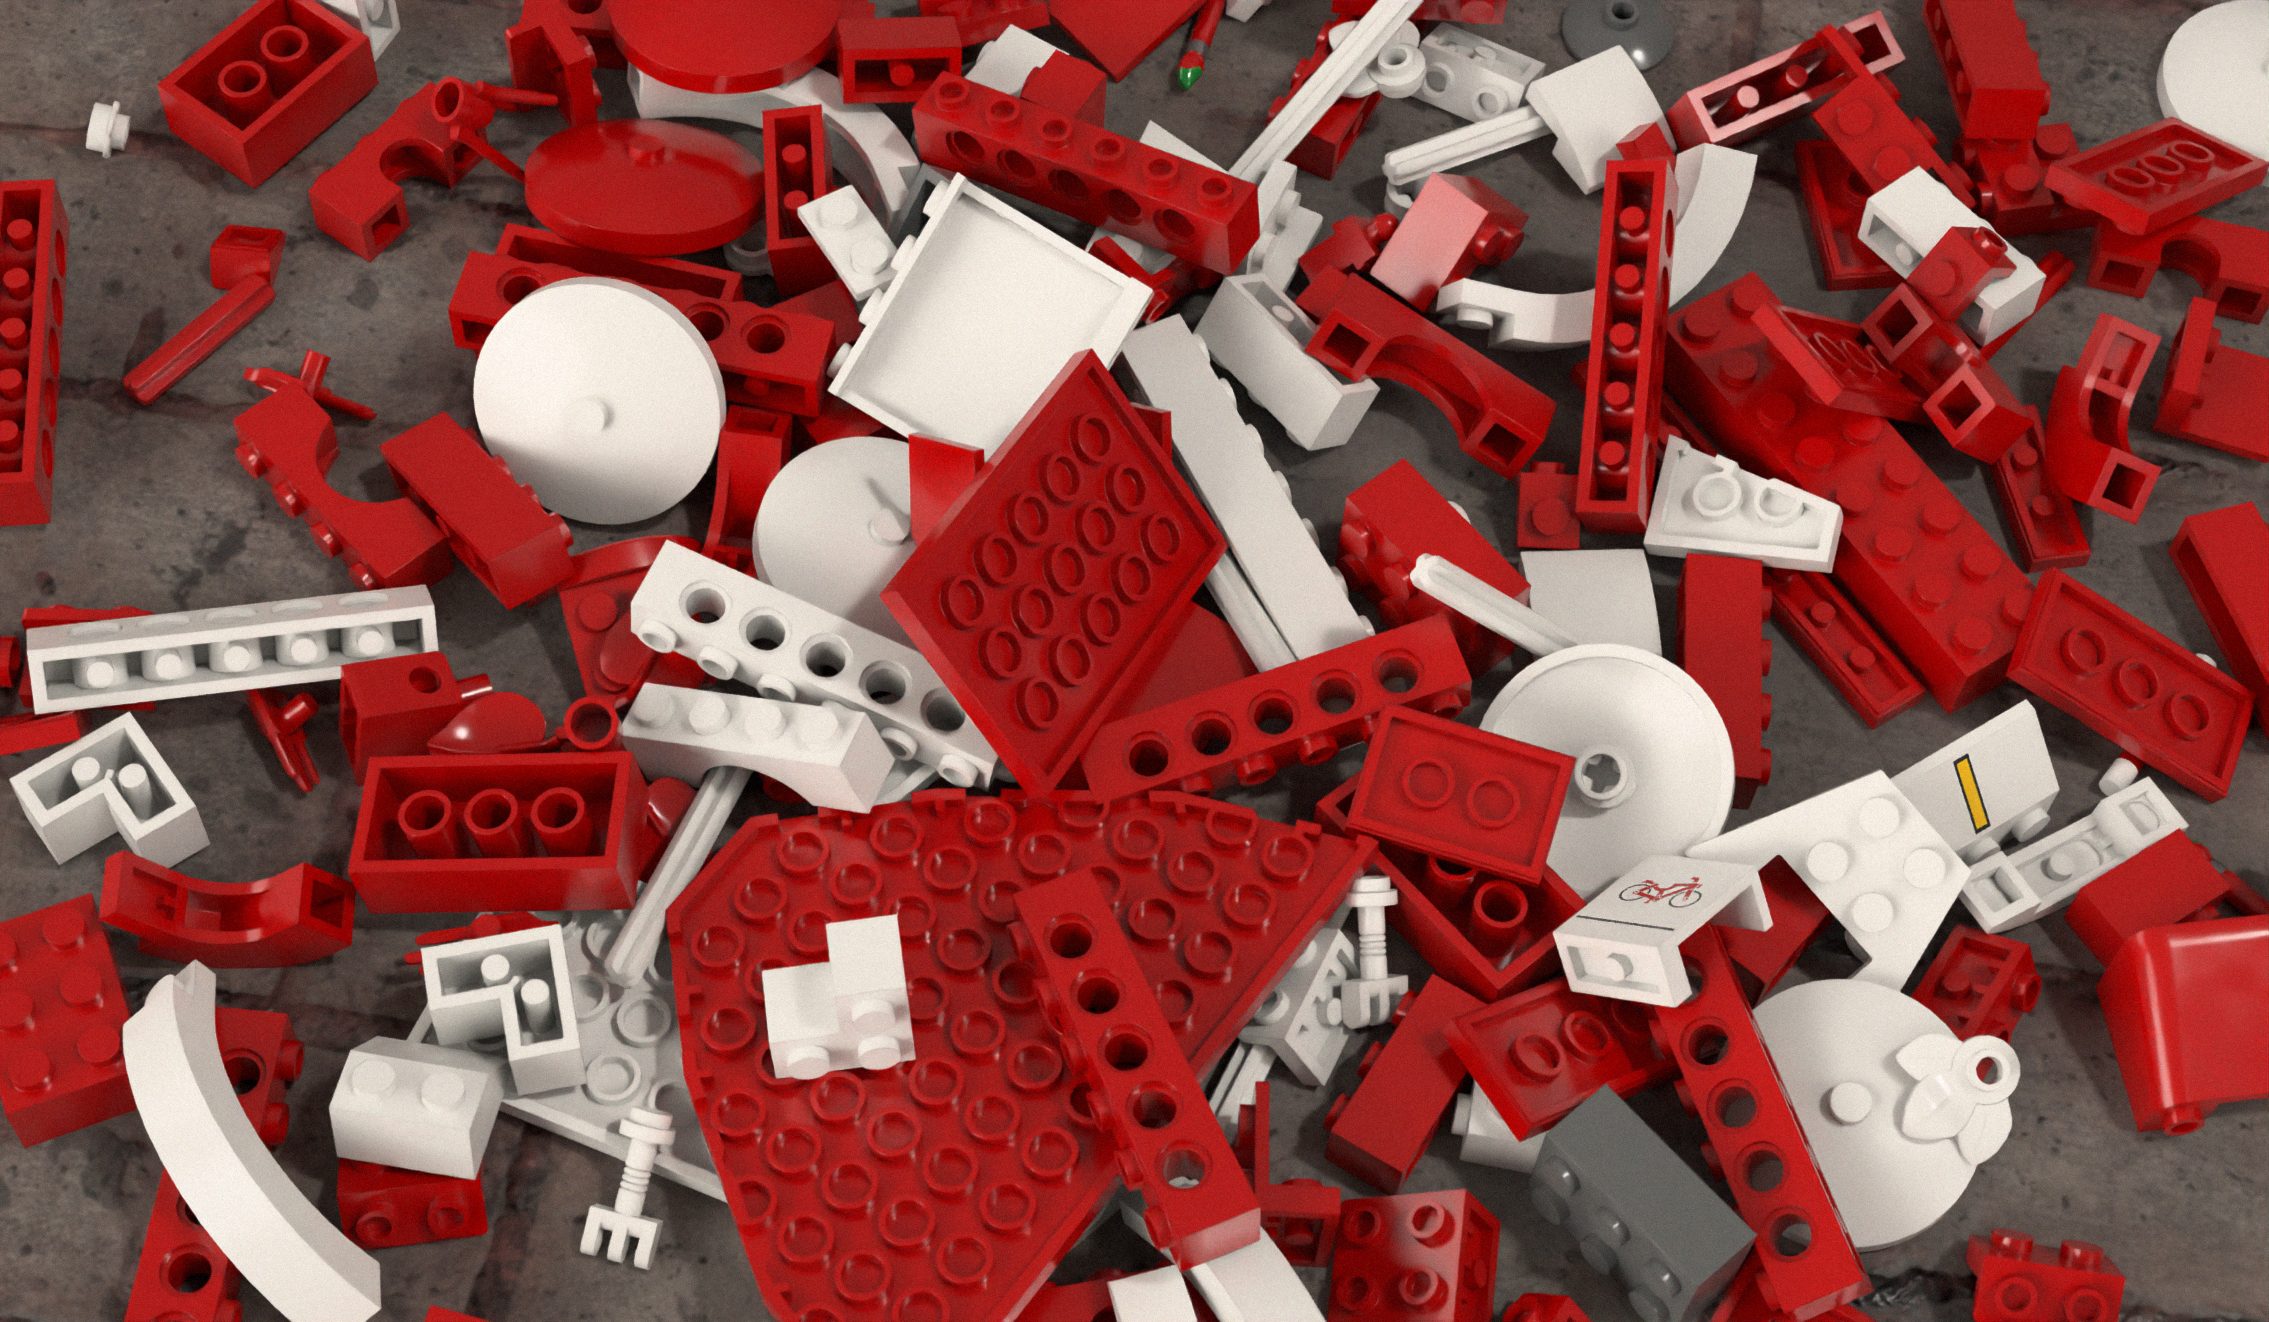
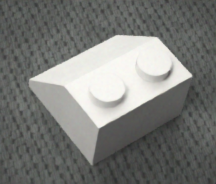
[329,1036,512,1180]

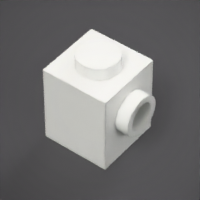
[1451,1079,1550,1174]

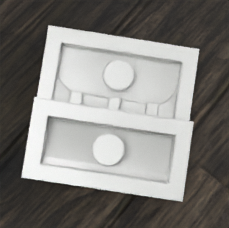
[1525,45,1677,195]
[1518,549,1662,662]

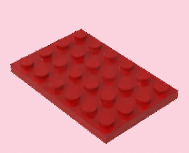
[879,348,1229,799]

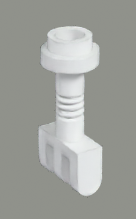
[1341,876,1408,1029]
[580,1105,676,1270]

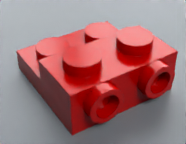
[1952,122,2100,238]

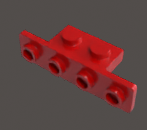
[1809,23,1977,210]

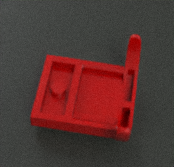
[526,534,717,712]

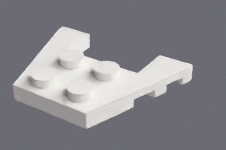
[1685,769,1972,992]

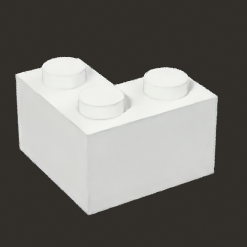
[9,711,210,868]
[762,914,916,1079]
[421,924,588,1096]

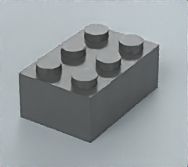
[1526,1084,1757,1322]

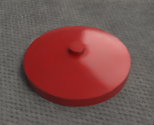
[607,0,842,94]
[525,118,765,256]

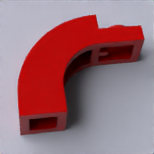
[2045,312,2162,525]
[700,404,793,580]
[98,850,356,969]

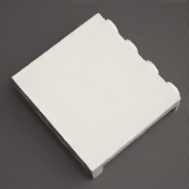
[826,172,1154,464]

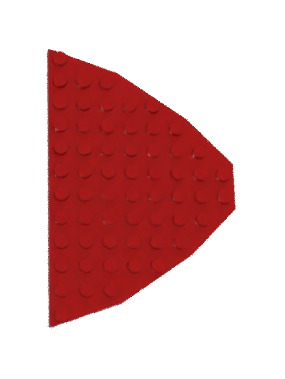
[665,788,1379,1322]

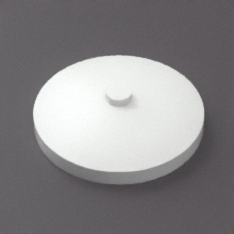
[2157,0,2269,187]
[474,277,726,525]
[752,437,921,653]
[1479,643,1735,904]
[1708,979,1977,1253]

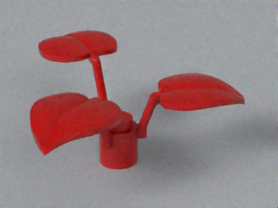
[427,610,712,883]

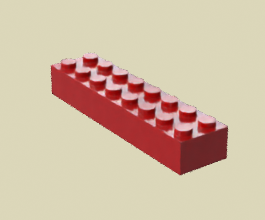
[1663,271,2036,715]

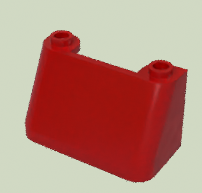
[2095,914,2269,1136]

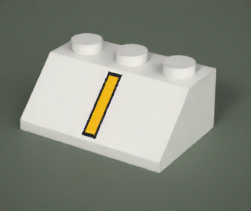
[1890,699,2060,867]

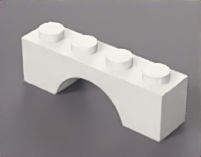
[622,682,895,814]

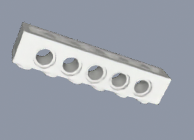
[631,540,1002,792]
[26,584,439,715]

